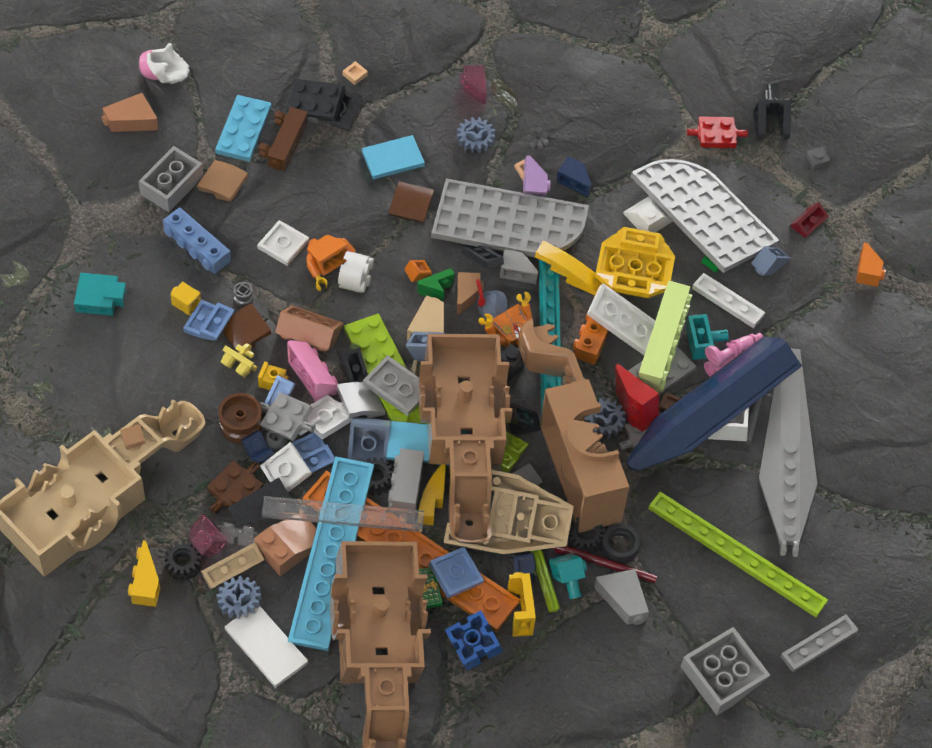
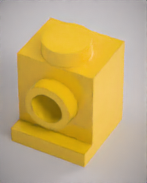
[258,362,289,390]

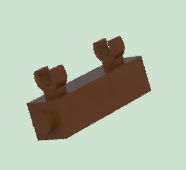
[258,107,308,171]

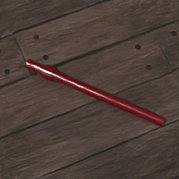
[550,546,657,583]

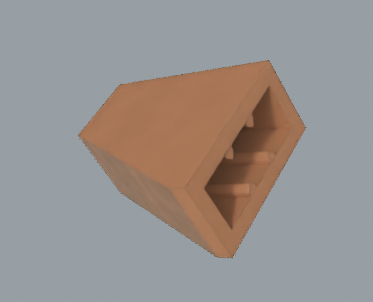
[101,93,158,132]

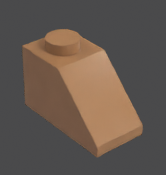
[457,272,484,314]

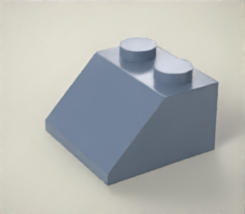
[348,417,391,463]

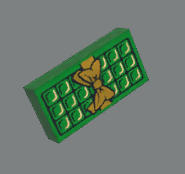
[419,568,442,609]

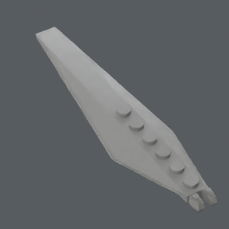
[759,348,817,557]

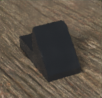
[509,403,541,434]

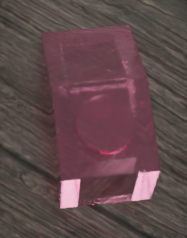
[459,65,487,104]
[190,513,227,556]

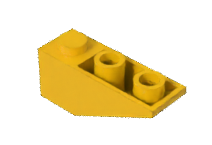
[128,540,160,607]

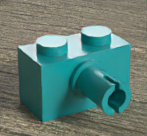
[685,314,729,360]
[549,553,587,599]

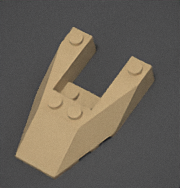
[444,470,574,554]

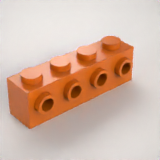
[572,296,610,365]

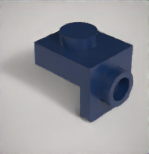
[513,553,537,581]

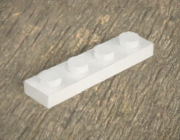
[692,273,765,328]

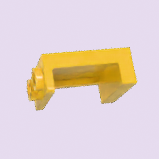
[507,572,536,637]

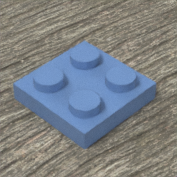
[428,547,484,598]

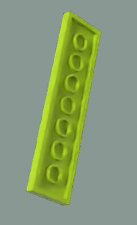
[344,313,427,424]

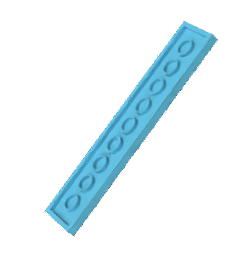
[288,456,374,651]

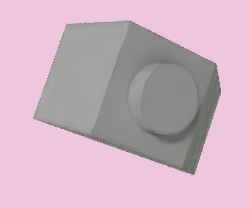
[500,250,538,284]

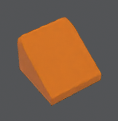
[404,260,432,282]

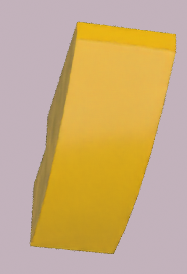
[418,464,446,525]

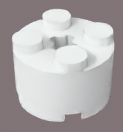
[338,251,374,293]

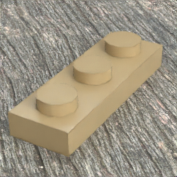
[201,542,264,589]

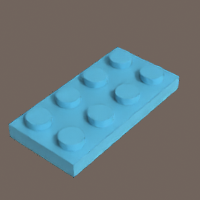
[215,95,272,162]

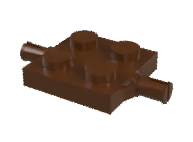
[207,460,263,514]

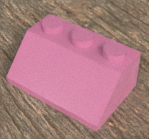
[287,340,338,402]

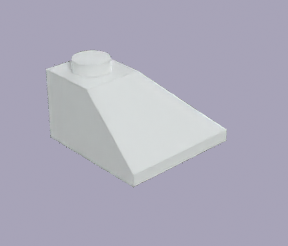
[623,196,673,233]

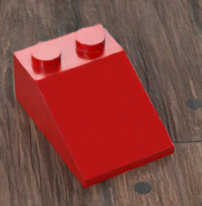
[615,364,659,432]

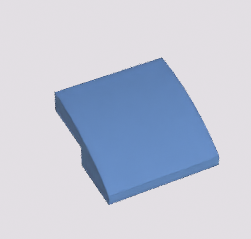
[183,299,235,340]
[282,432,335,473]

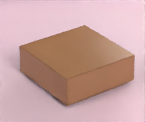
[120,424,145,450]

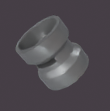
[234,282,253,308]

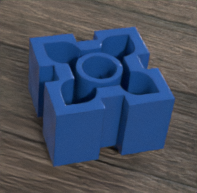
[445,610,503,671]

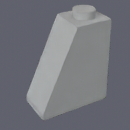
[595,569,649,625]

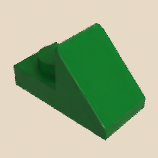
[417,268,454,301]

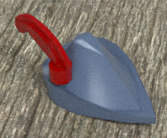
[476,279,507,320]

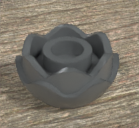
[263,431,288,451]

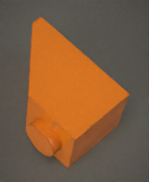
[856,242,885,287]

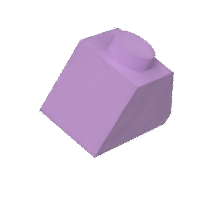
[523,156,550,197]

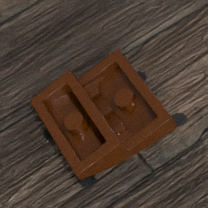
[389,182,434,223]
[222,303,271,353]

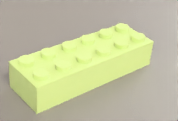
[638,280,692,393]

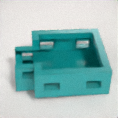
[74,273,127,316]

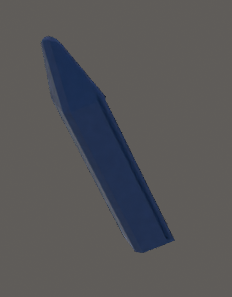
[627,337,802,471]

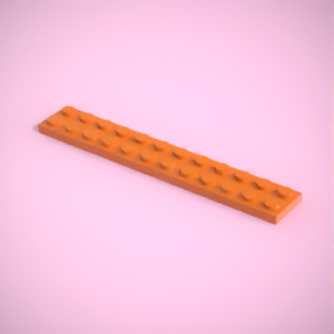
[302,470,520,632]

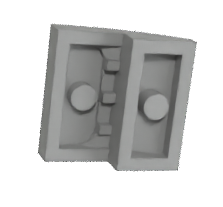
[336,382,386,418]

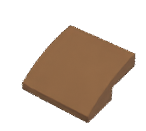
[197,160,249,202]

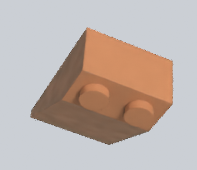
[254,513,317,577]

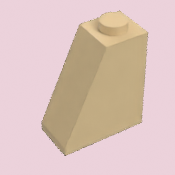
[407,295,444,340]

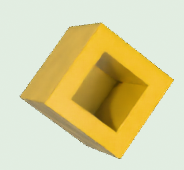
[171,281,201,316]

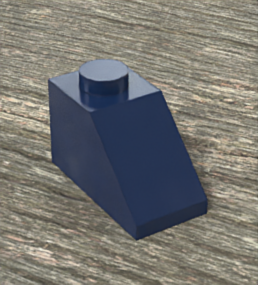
[556,156,591,197]

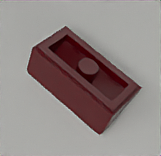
[790,202,829,238]

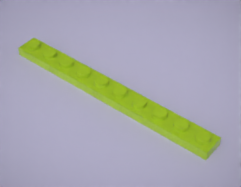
[649,492,828,618]

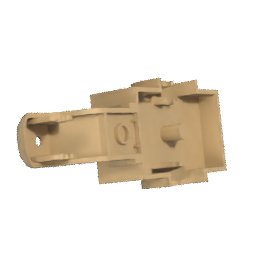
[0,400,205,577]

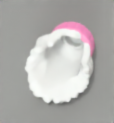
[139,43,190,84]

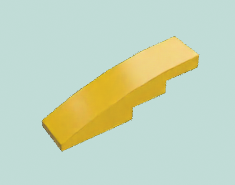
[535,241,603,296]

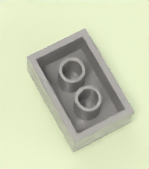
[139,146,203,212]
[388,448,424,522]

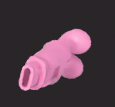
[704,333,763,377]

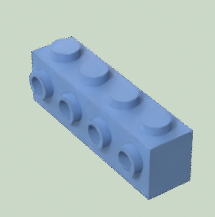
[163,207,231,274]

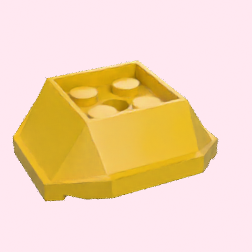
[595,227,675,298]

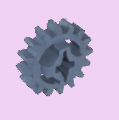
[457,117,495,153]
[584,398,626,438]
[217,576,262,619]

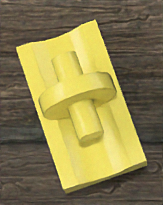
[221,343,258,378]

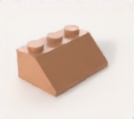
[275,305,344,352]

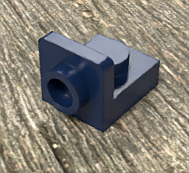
[241,430,274,463]

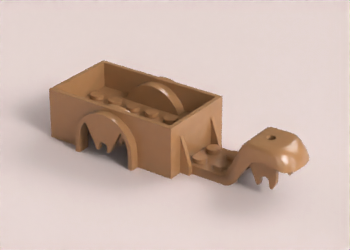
[519,319,629,533]
[419,334,512,544]
[330,541,431,748]

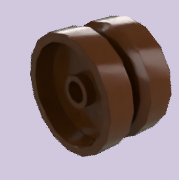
[218,393,262,444]

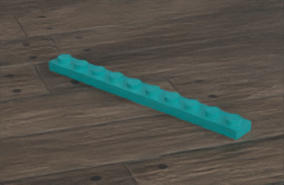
[539,259,561,416]

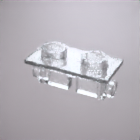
[216,522,259,547]

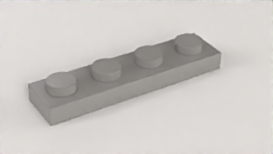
[781,614,858,672]

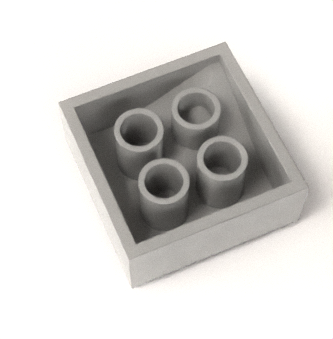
[681,627,770,715]

